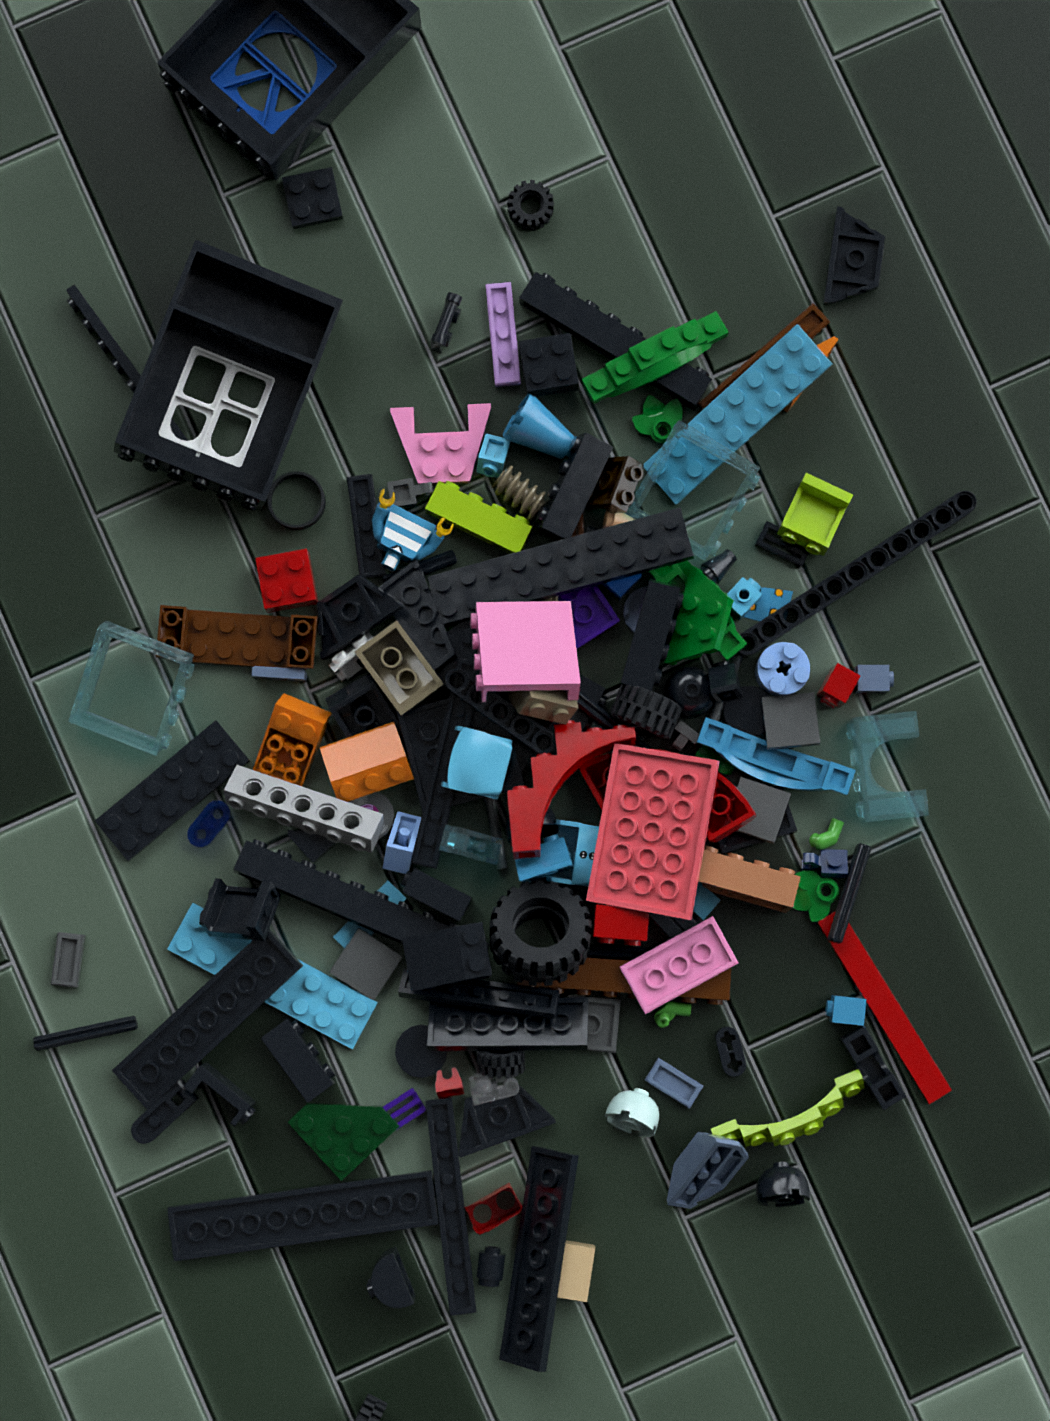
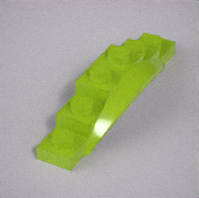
[711,1069,864,1147]

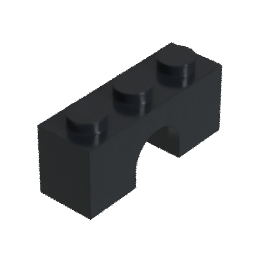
[839,1026,907,1110]

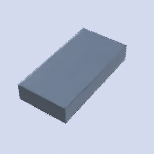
[252,666,307,682]
[644,1058,703,1109]

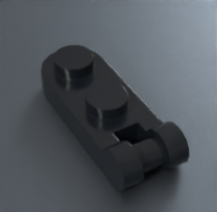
[131,1078,199,1144]

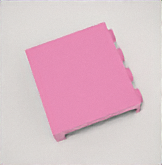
[470,601,580,702]

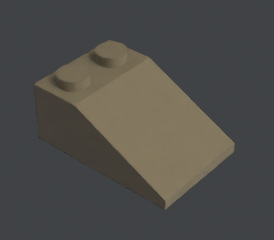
[354,620,444,716]

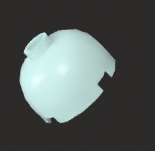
[605,1088,659,1137]

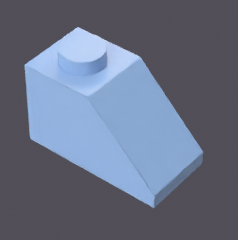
[383,811,421,874]

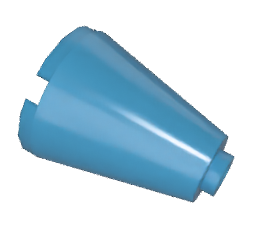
[503,393,575,459]

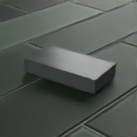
[51,932,85,988]

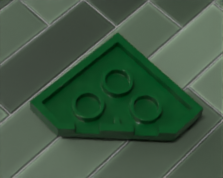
[288,1103,400,1181]

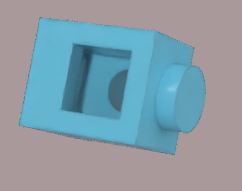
[727,577,762,620]

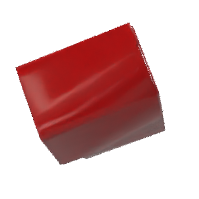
[464,1183,522,1235]

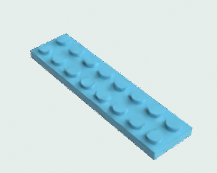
[643,324,833,504]
[167,903,378,1049]

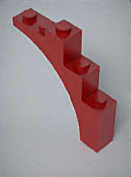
[507,720,636,859]

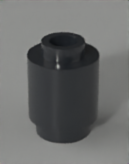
[476,1246,506,1287]

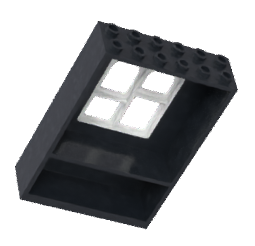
[114,239,343,511]

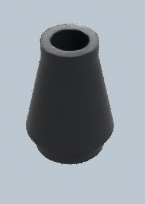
[700,549,737,584]

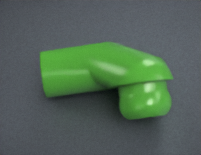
[809,818,844,850]
[654,1001,691,1028]

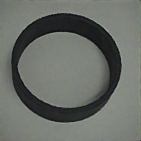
[267,471,326,530]

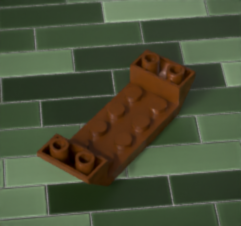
[156,605,318,669]

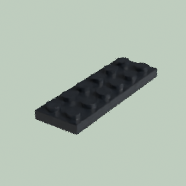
[95,720,250,861]
[427,998,589,1051]

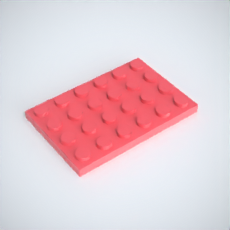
[586,743,720,920]

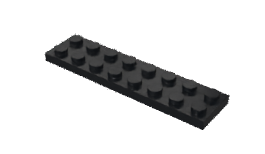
[111,929,304,1109]
[499,1146,579,1372]

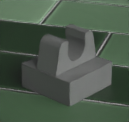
[672,720,699,751]

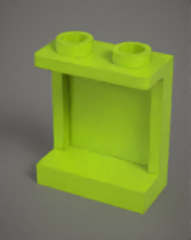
[777,473,853,556]

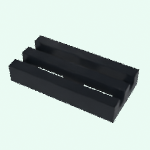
[755,521,809,568]

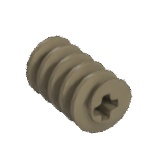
[491,465,548,521]

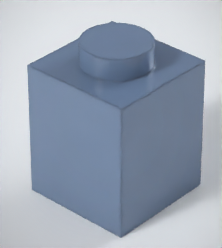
[854,665,894,693]

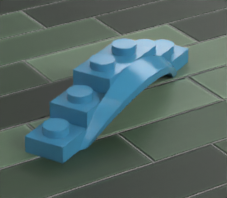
[697,717,856,795]

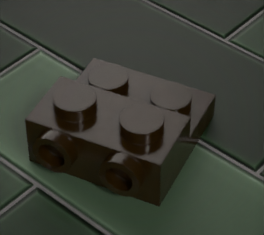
[585,456,644,513]

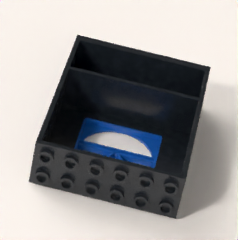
[157,0,422,181]

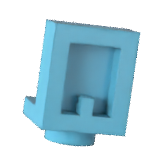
[476,434,511,478]

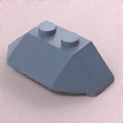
[667,1132,749,1209]

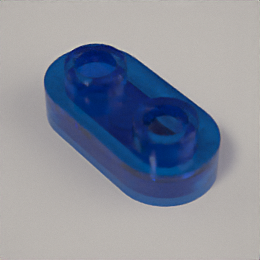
[187,800,231,848]

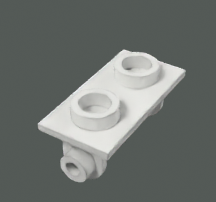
[329,632,373,681]

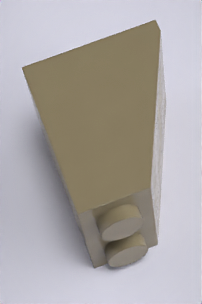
[503,690,578,725]

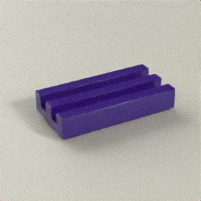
[383,1087,426,1131]

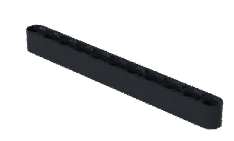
[737,491,977,658]

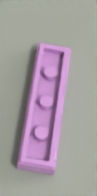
[485,282,521,387]

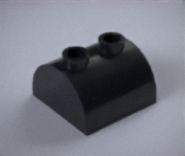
[366,1246,416,1308]

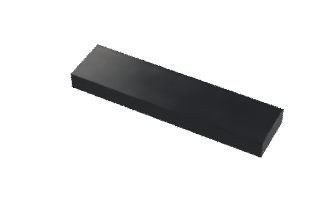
[347,474,386,579]

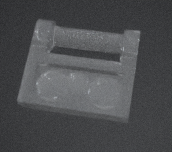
[469,1072,519,1106]

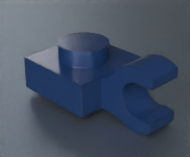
[801,849,848,878]

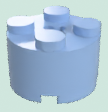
[755,642,810,696]

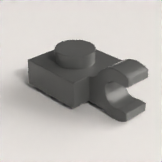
[387,478,434,508]

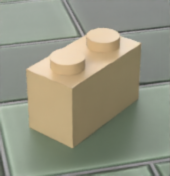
[557,1240,595,1302]

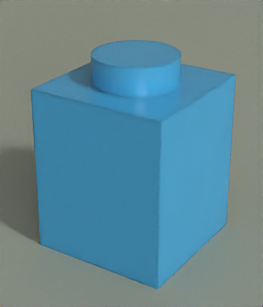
[825,995,866,1026]

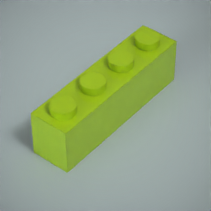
[425,481,532,554]

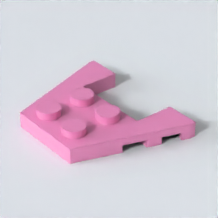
[390,403,491,485]

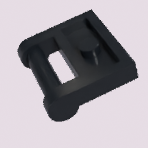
[430,292,462,353]

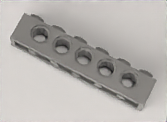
[224,765,384,853]

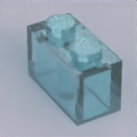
[439,824,503,865]

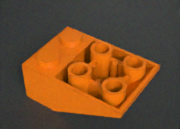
[253,693,332,787]

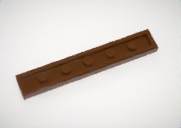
[698,303,830,410]

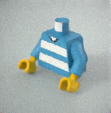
[372,489,454,571]

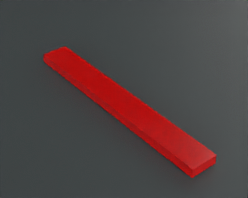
[817,911,952,1104]

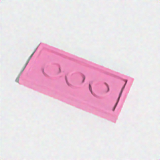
[620,916,738,1014]

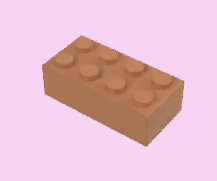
[698,846,801,913]

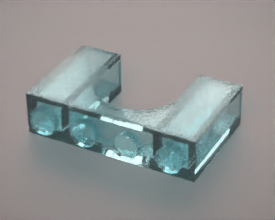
[847,711,929,823]

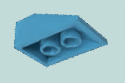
[515,834,574,883]

